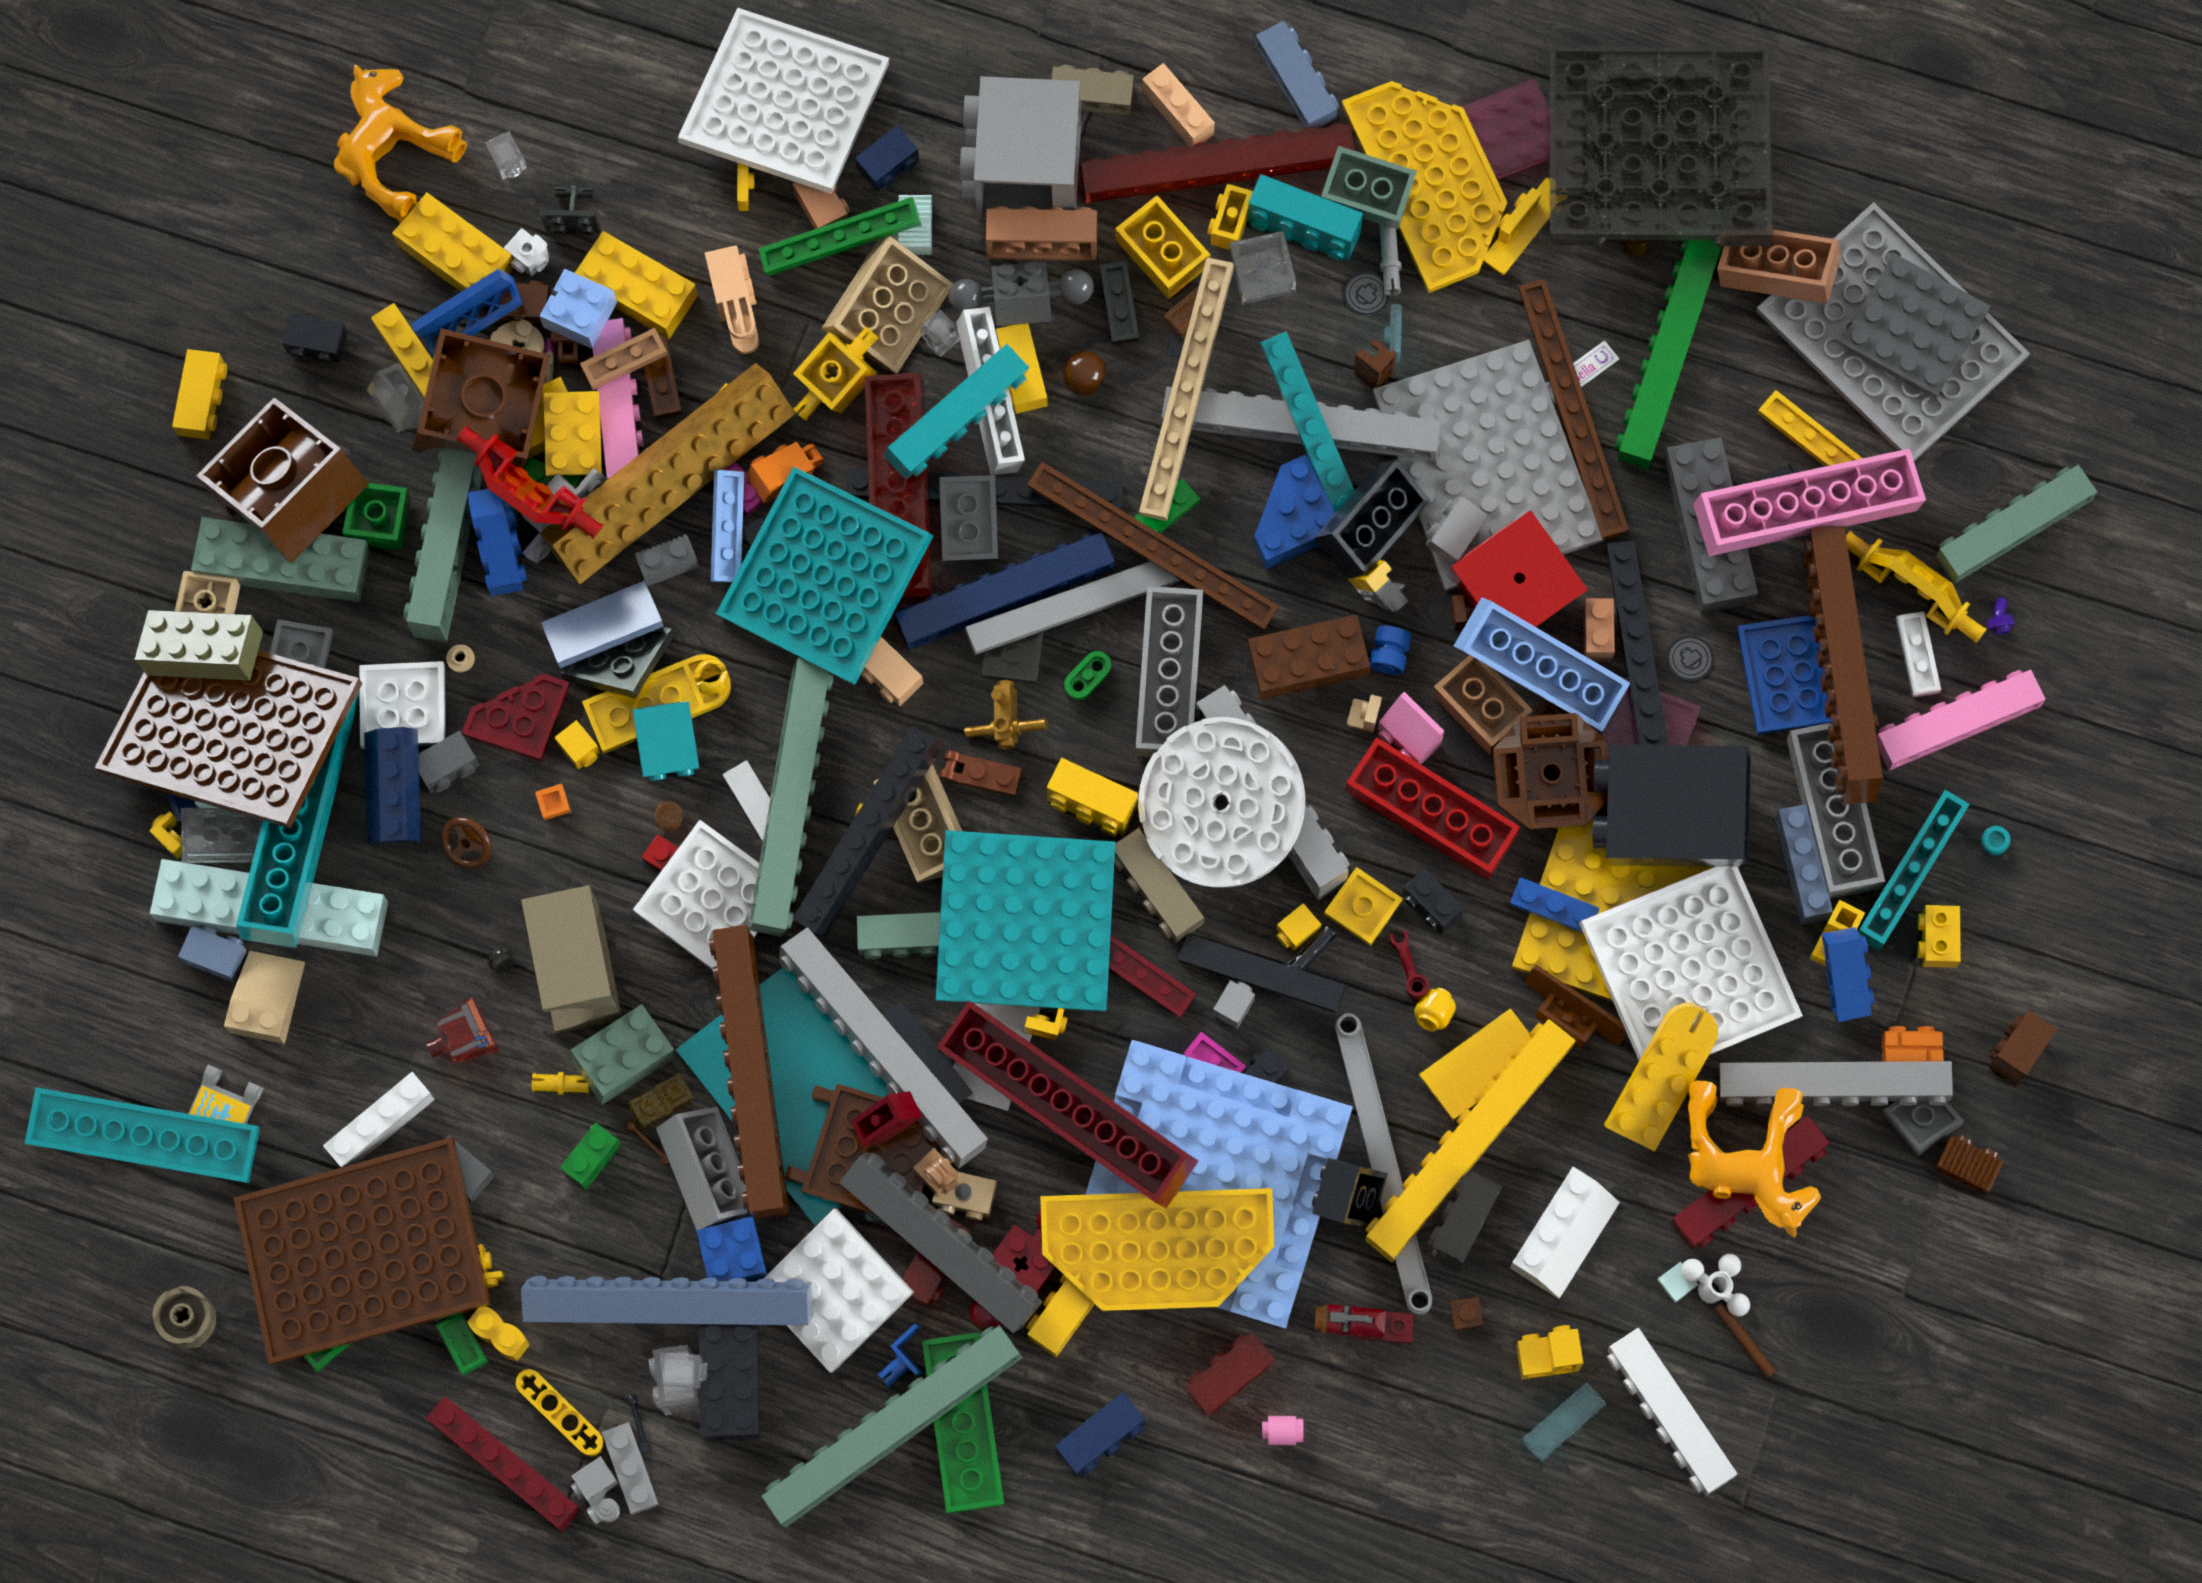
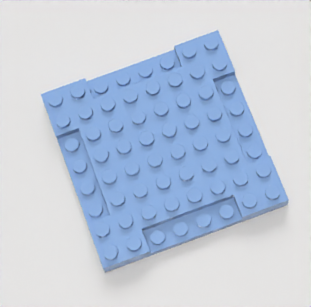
[1085,1040,1353,1328]

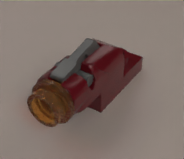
[1314,1304,1414,1344]

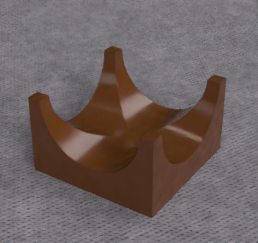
[412,328,550,469]

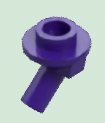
[1987,598,2015,635]

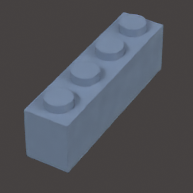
[1255,21,1339,134]
[1775,804,1833,925]

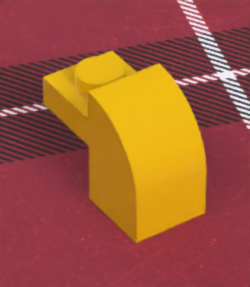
[1810,900,1865,967]

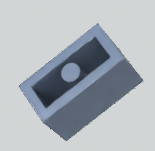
[178,925,248,983]

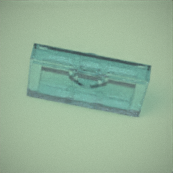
[1384,304,1402,365]

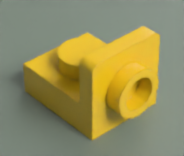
[149,811,186,859]
[1023,1008,1068,1041]
[478,1244,505,1288]

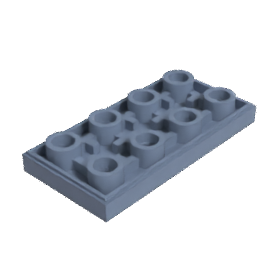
[541,581,664,668]

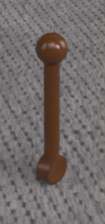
[626,1120,670,1165]

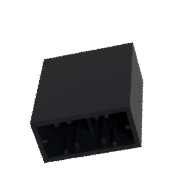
[1592,745,1751,867]

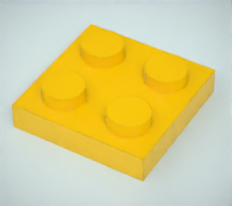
[1324,867,1403,946]

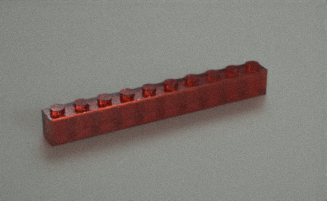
[1081,123,1355,203]

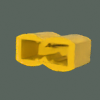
[468,1307,530,1361]

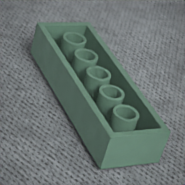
[191,517,370,602]

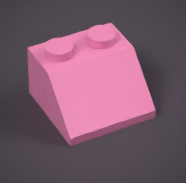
[1378,692,1444,764]

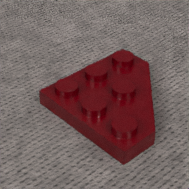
[462,674,571,762]

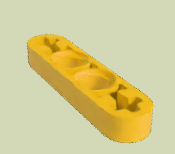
[516,1369,605,1457]

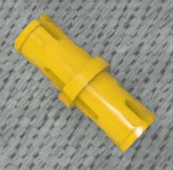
[532,1072,590,1095]

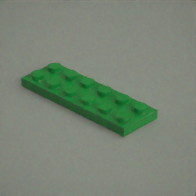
[922,1332,1005,1514]

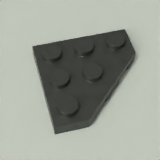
[561,627,674,698]

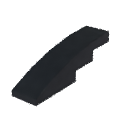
[883,1001,973,1104]

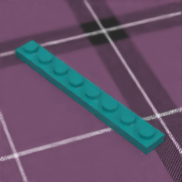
[1260,331,1355,513]

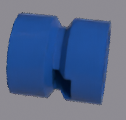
[1369,626,1412,675]

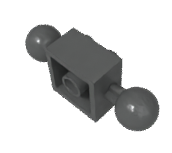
[949,262,1094,326]

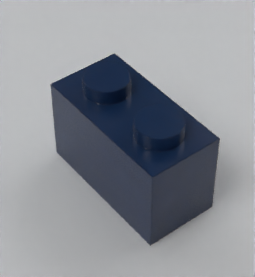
[855,125,919,191]

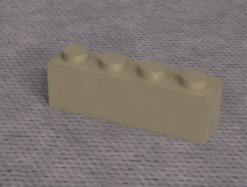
[1114,828,1204,943]

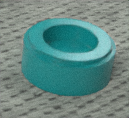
[1981,826,2010,856]

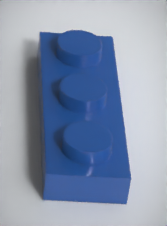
[1509,877,1600,934]

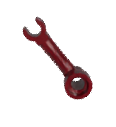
[1390,930,1429,1002]

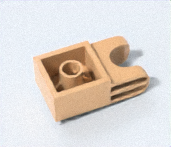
[705,245,759,354]

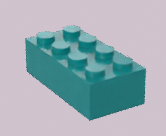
[1247,174,1363,261]

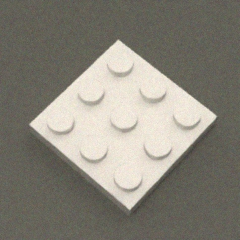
[359,661,446,749]

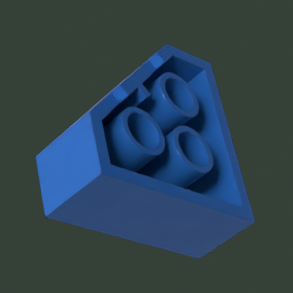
[1254,455,1335,570]
[467,489,527,596]

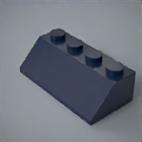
[364,727,421,845]

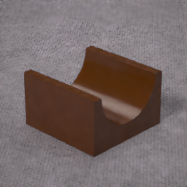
[196,397,369,563]

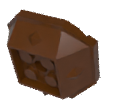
[1492,713,1608,830]

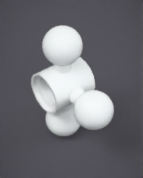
[1681,1254,1750,1316]

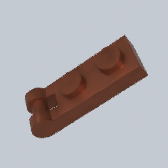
[939,750,1022,797]

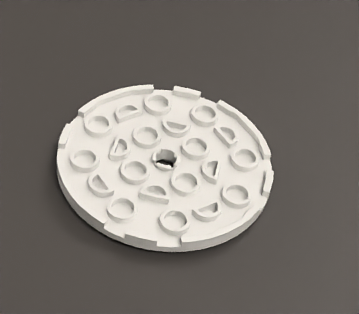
[1138,717,1305,887]

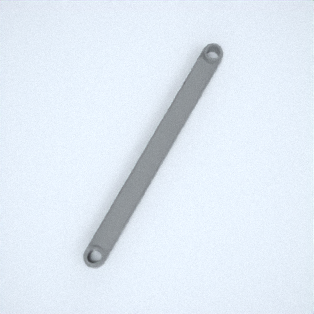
[1335,1013,1432,1315]

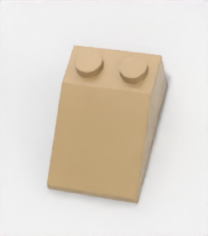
[224,951,305,1044]

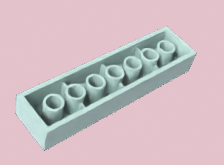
[150,859,388,957]

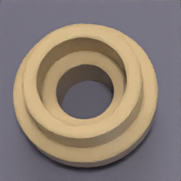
[446,645,475,672]

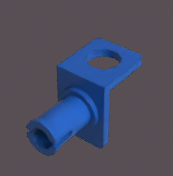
[878,1324,924,1387]

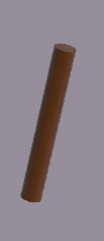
[1714,1302,1776,1378]

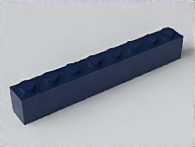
[895,532,1115,651]

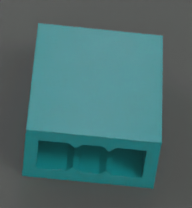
[632,700,699,781]

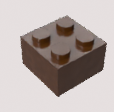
[1988,1010,2057,1086]

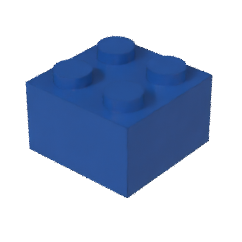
[696,1216,768,1282]

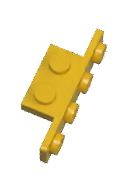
[1483,178,1568,275]

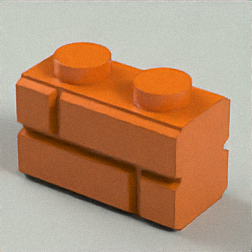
[1881,1026,1943,1062]

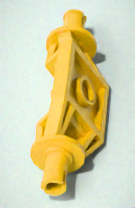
[1846,531,1987,643]

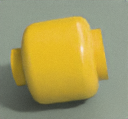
[1414,988,1456,1031]

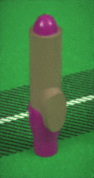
[544,339,556,384]

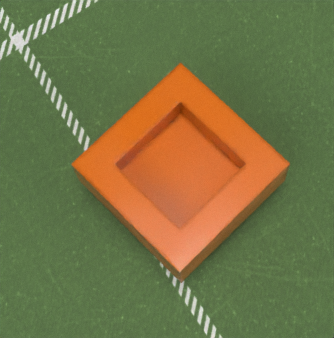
[535,784,571,821]

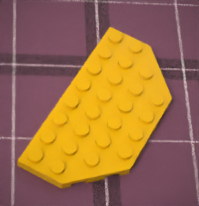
[1342,81,1507,293]
[1041,1188,1275,1311]

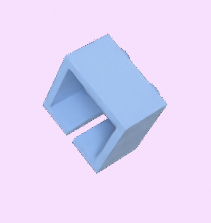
[540,269,617,349]

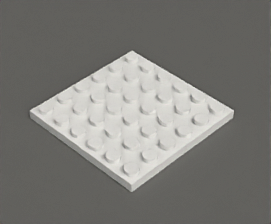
[678,8,889,194]
[1579,867,1803,1061]

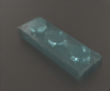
[1522,1382,1606,1462]

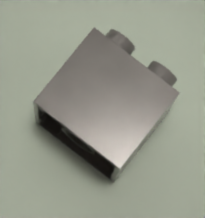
[960,76,1081,221]

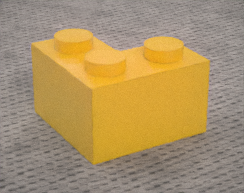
[1516,1325,1583,1379]

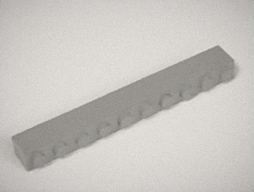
[1161,387,1441,461]
[779,927,988,1169]

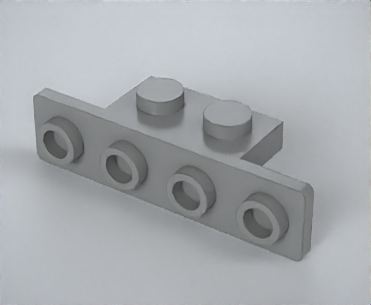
[522,469,607,563]

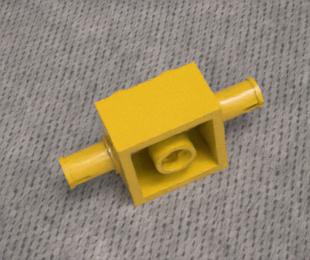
[793,326,879,421]

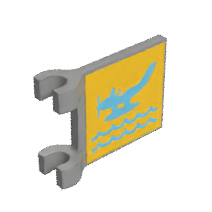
[188,1065,264,1124]

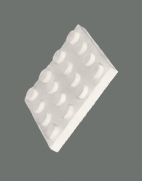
[632,820,759,970]
[764,1209,914,1373]

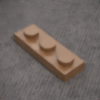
[580,328,668,390]

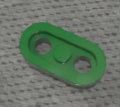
[1064,651,1111,701]

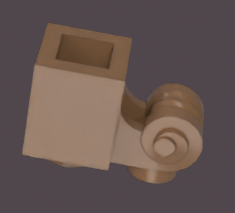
[913,1148,959,1197]

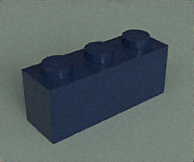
[1055,1392,1145,1477]

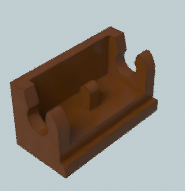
[1354,340,1397,389]

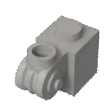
[571,1456,620,1524]

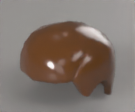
[1063,350,1106,395]

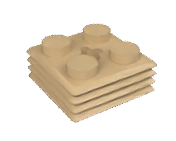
[175,571,240,614]

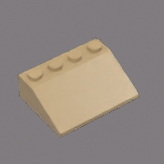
[822,236,953,374]

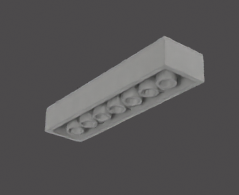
[1196,685,1350,901]

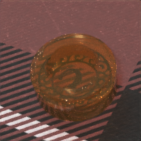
[655,801,683,831]

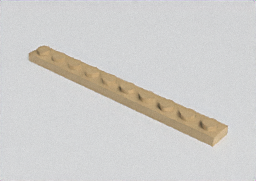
[1139,258,1234,521]

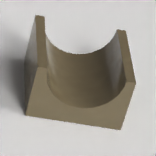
[521,885,622,1034]

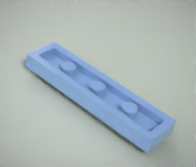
[711,470,744,583]

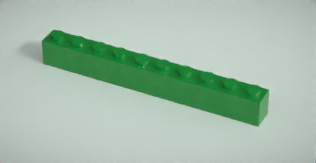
[1614,204,1732,470]

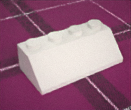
[1510,1167,1620,1299]

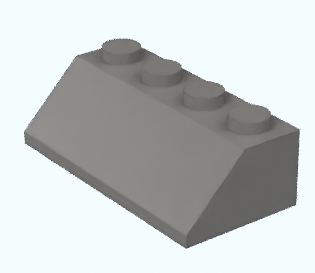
[656,1107,751,1230]

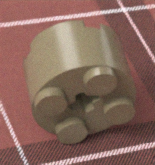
[152,1286,216,1349]

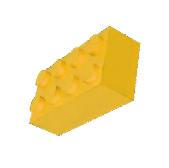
[392,193,514,292]
[575,231,698,340]

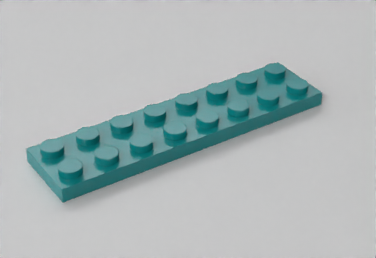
[24,1087,260,1183]

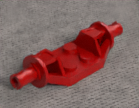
[456,426,604,539]

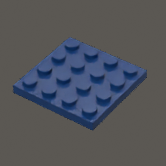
[1737,615,1830,735]

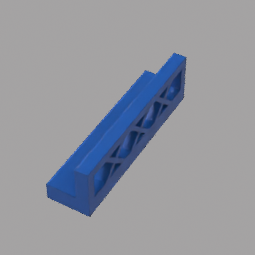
[411,269,523,357]

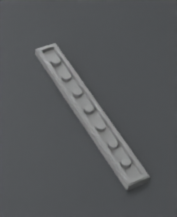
[965,562,1181,655]

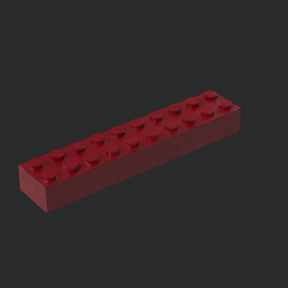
[936,1001,1199,1208]

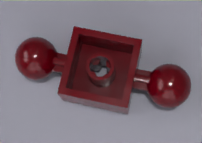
[969,1208,1058,1331]

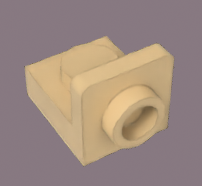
[1347,695,1382,733]

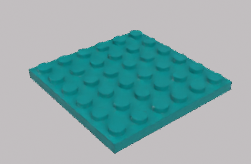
[716,466,933,685]
[935,830,1115,1012]

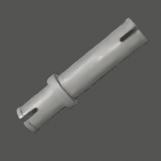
[1379,224,1402,295]

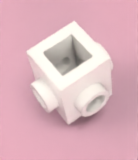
[504,228,550,277]

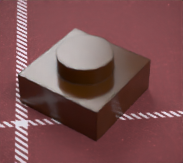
[1451,595,1471,630]
[1450,1297,1484,1331]

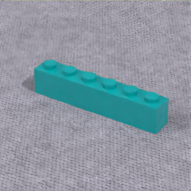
[883,344,1030,480]
[1858,790,1970,952]

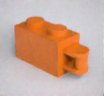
[746,442,824,503]

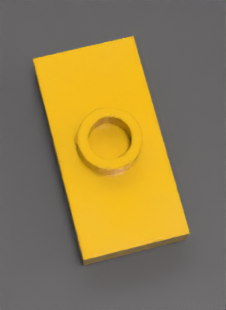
[737,163,754,211]

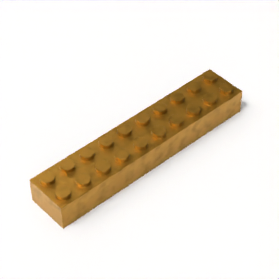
[539,363,795,584]

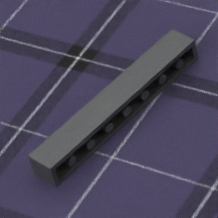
[839,1152,1042,1333]

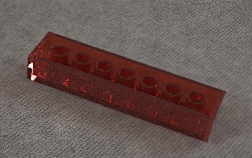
[865,373,932,598]

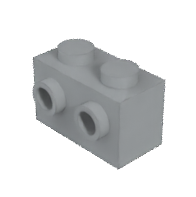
[1425,496,1489,563]

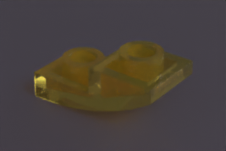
[628,1073,694,1129]

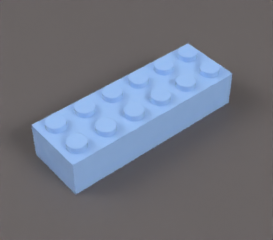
[1454,597,1630,732]

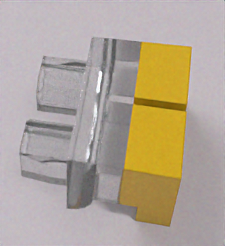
[1345,560,1408,612]

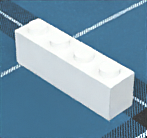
[323,1072,435,1168]

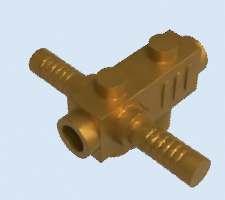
[964,680,1048,750]

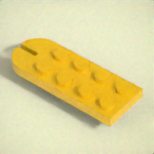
[582,654,731,754]
[1604,1002,1718,1152]

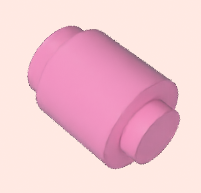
[1262,1416,1303,1445]

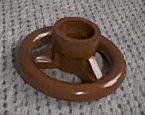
[441,817,492,869]

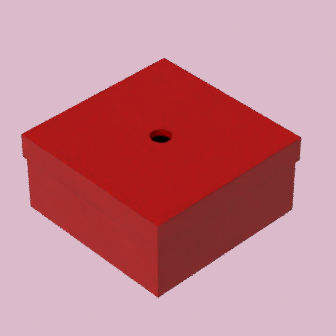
[1448,510,1588,627]

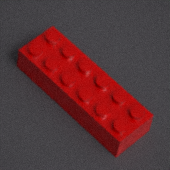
[1345,737,1520,881]

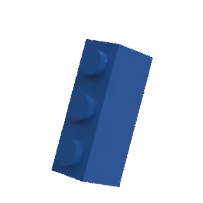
[1822,927,1874,1022]

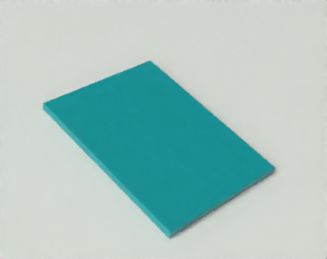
[676,967,890,1227]

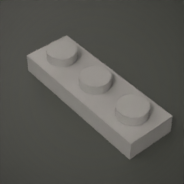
[602,1422,659,1515]

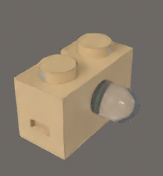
[932,1172,997,1221]

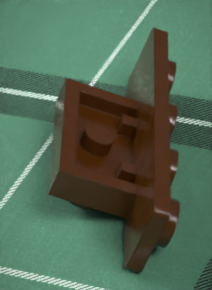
[1524,965,1627,1049]

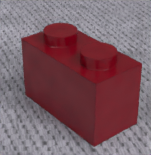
[851,1091,922,1146]

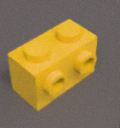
[1207,184,1253,252]
[1917,905,1961,968]

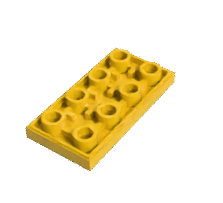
[1419,1008,1532,1121]

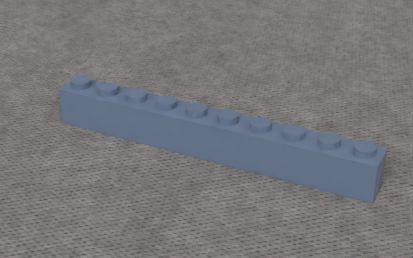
[521,1276,813,1325]

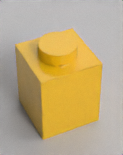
[554,720,600,769]
[1276,904,1322,952]

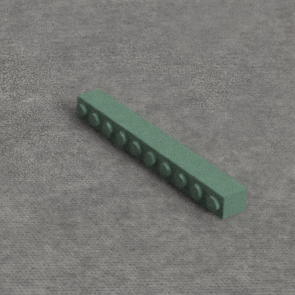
[748,657,833,937]
[762,1325,1023,1528]

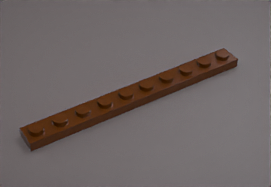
[1518,279,1629,540]
[1027,462,1279,631]

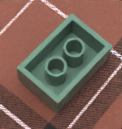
[1321,146,1417,230]
[570,1004,674,1105]

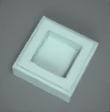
[1657,1262,1699,1303]

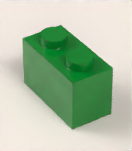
[560,1122,621,1191]

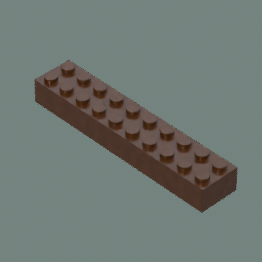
[1801,526,1883,805]
[709,925,790,1219]

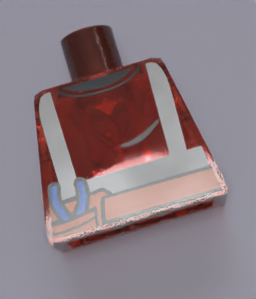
[426,997,499,1063]

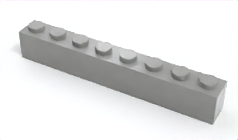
[1719,1061,1953,1107]

